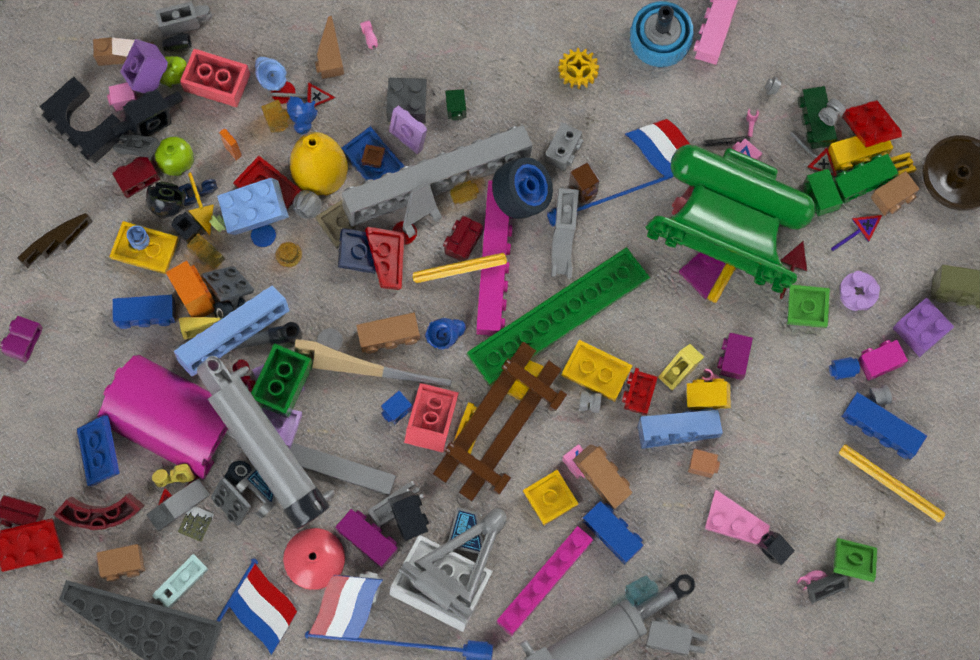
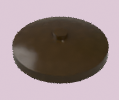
[922,135,980,211]

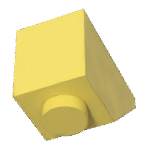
[658,344,704,391]

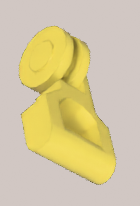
[152,464,195,487]

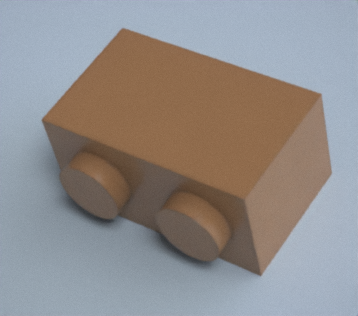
[871,171,920,216]
[97,544,145,582]

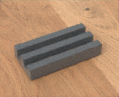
[806,573,849,603]

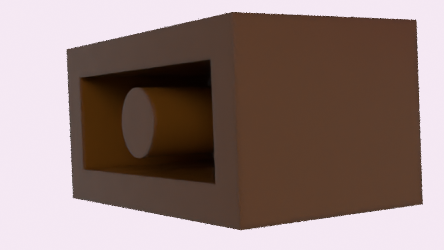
[569,163,600,204]

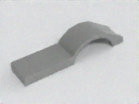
[551,188,579,278]

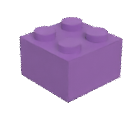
[120,39,168,93]
[892,298,954,357]

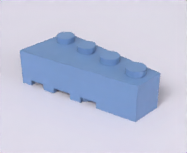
[637,408,723,449]

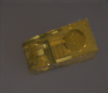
[187,233,225,270]

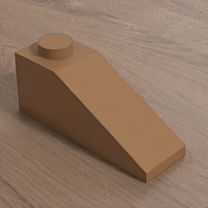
[315,16,345,79]
[93,37,154,66]

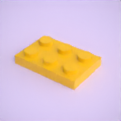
[109,221,179,274]
[561,340,633,402]

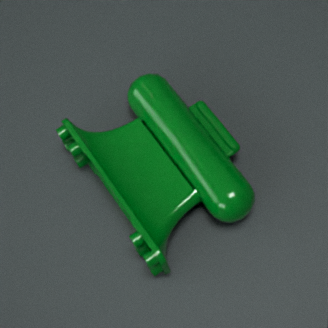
[645,144,815,293]

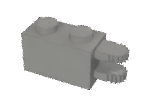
[155,1,212,37]
[645,618,708,656]

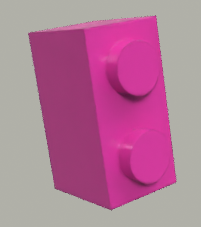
[858,340,908,381]

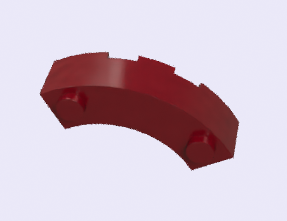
[53,493,145,530]

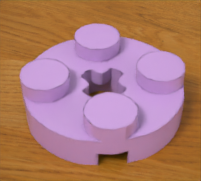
[839,271,880,311]

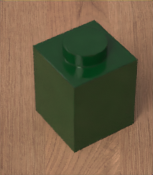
[445,89,467,121]

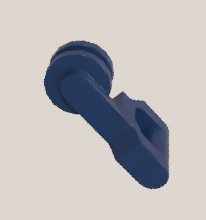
[178,179,218,206]

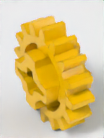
[558,48,599,89]

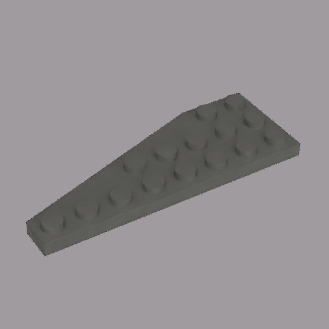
[59,580,223,660]

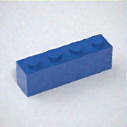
[842,392,927,460]

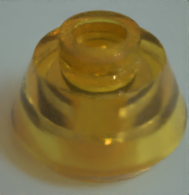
[275,242,302,267]

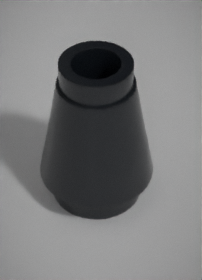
[162,32,192,51]

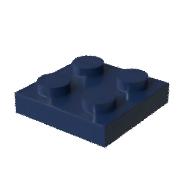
[338,228,376,274]

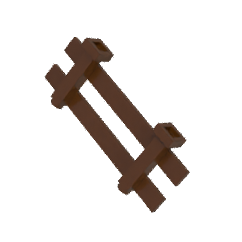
[432,342,567,502]

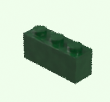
[797,86,837,149]

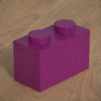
[717,333,753,380]

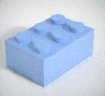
[217,178,289,235]

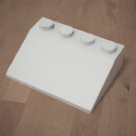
[389,535,493,632]

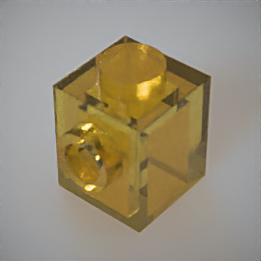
[261,100,290,133]

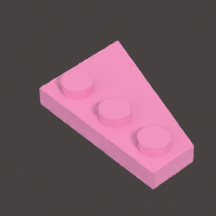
[705,490,770,545]

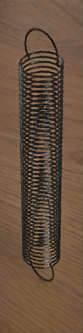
[699,136,755,147]

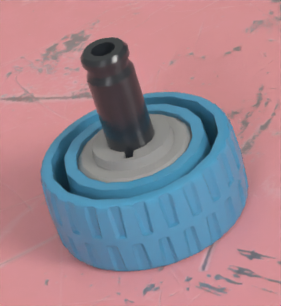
[630,1,694,67]

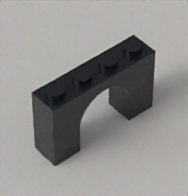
[39,76,129,163]

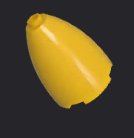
[289,132,348,196]

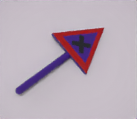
[831,215,882,251]

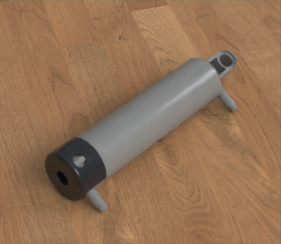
[197,356,335,529]

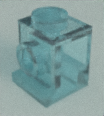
[625,575,659,607]

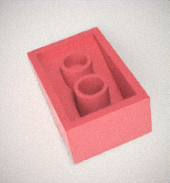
[404,383,459,452]

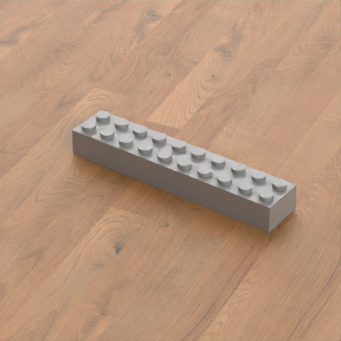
[342,125,533,227]

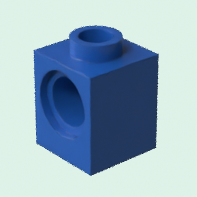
[381,391,413,425]

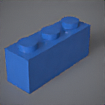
[112,294,176,329]
[582,501,644,565]

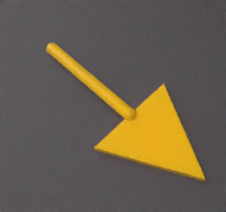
[188,173,214,235]

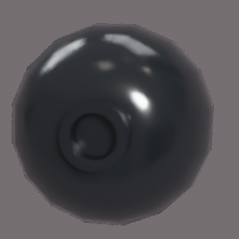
[146,182,186,218]

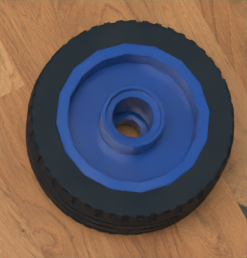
[492,157,553,219]

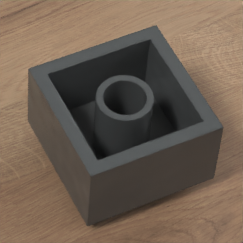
[386,77,427,123]

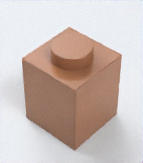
[688,449,720,478]

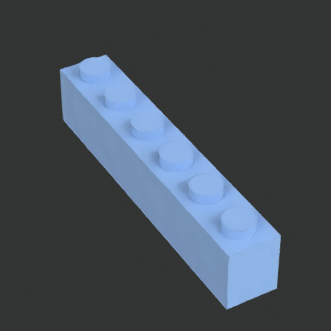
[174,285,289,377]

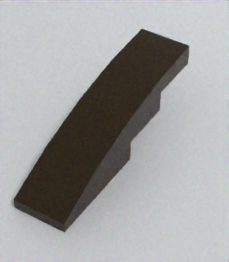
[17,213,92,269]

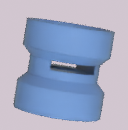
[126,225,150,250]

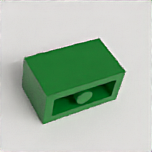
[803,169,843,217]

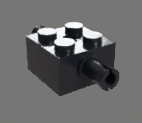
[110,89,183,138]

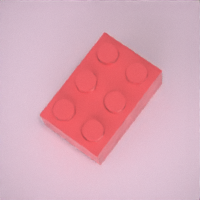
[180,49,250,108]

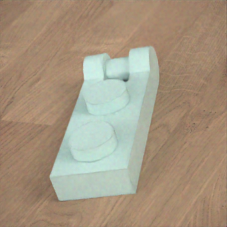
[152,554,209,608]

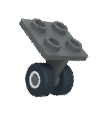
[201,266,254,320]
[211,460,252,526]

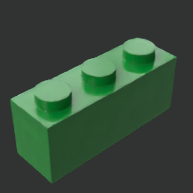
[834,153,899,204]

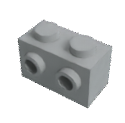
[544,123,584,171]

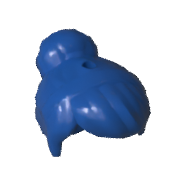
[287,96,318,135]
[425,318,466,350]

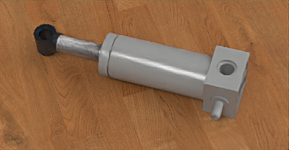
[520,574,695,660]

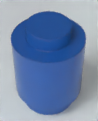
[829,357,860,380]

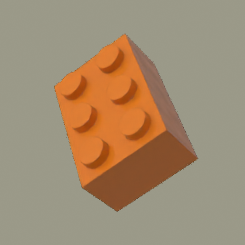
[166,261,215,317]

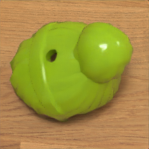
[160,56,187,88]

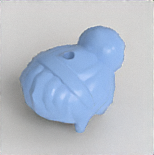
[255,57,287,91]

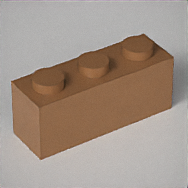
[356,312,420,354]
[573,444,633,509]

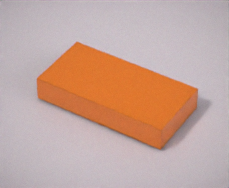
[219,129,242,161]

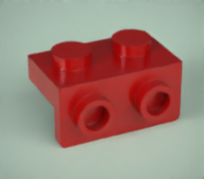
[622,368,658,416]

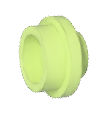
[209,215,226,232]

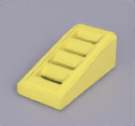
[179,317,220,340]

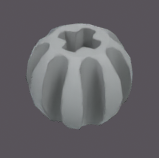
[293,190,322,219]

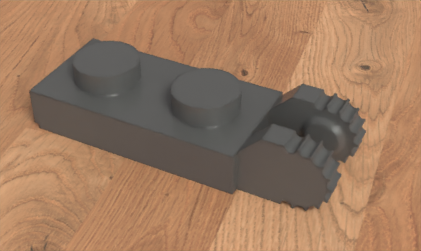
[113,134,161,158]

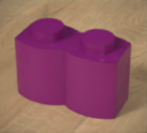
[0,316,43,363]

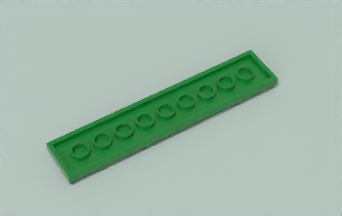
[466,247,650,386]

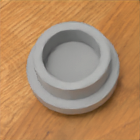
[765,76,781,95]

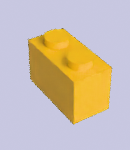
[687,378,731,410]

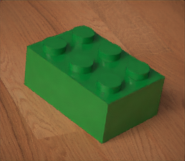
[251,343,313,418]

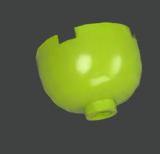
[155,137,194,176]

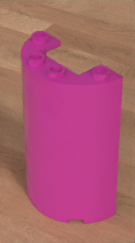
[97,355,228,480]

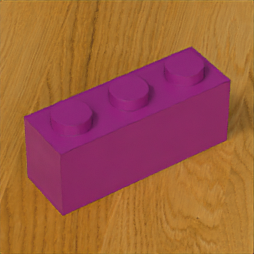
[335,509,399,570]

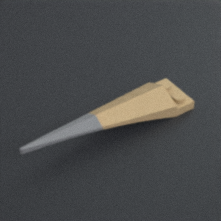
[294,339,452,386]

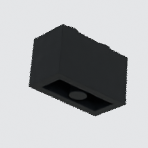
[388,490,429,541]

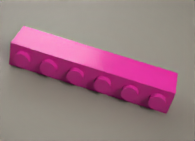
[497,526,593,636]

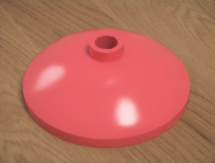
[283,528,345,590]

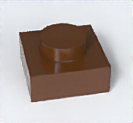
[361,144,385,169]

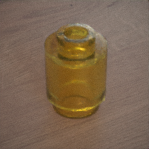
[449,180,479,205]

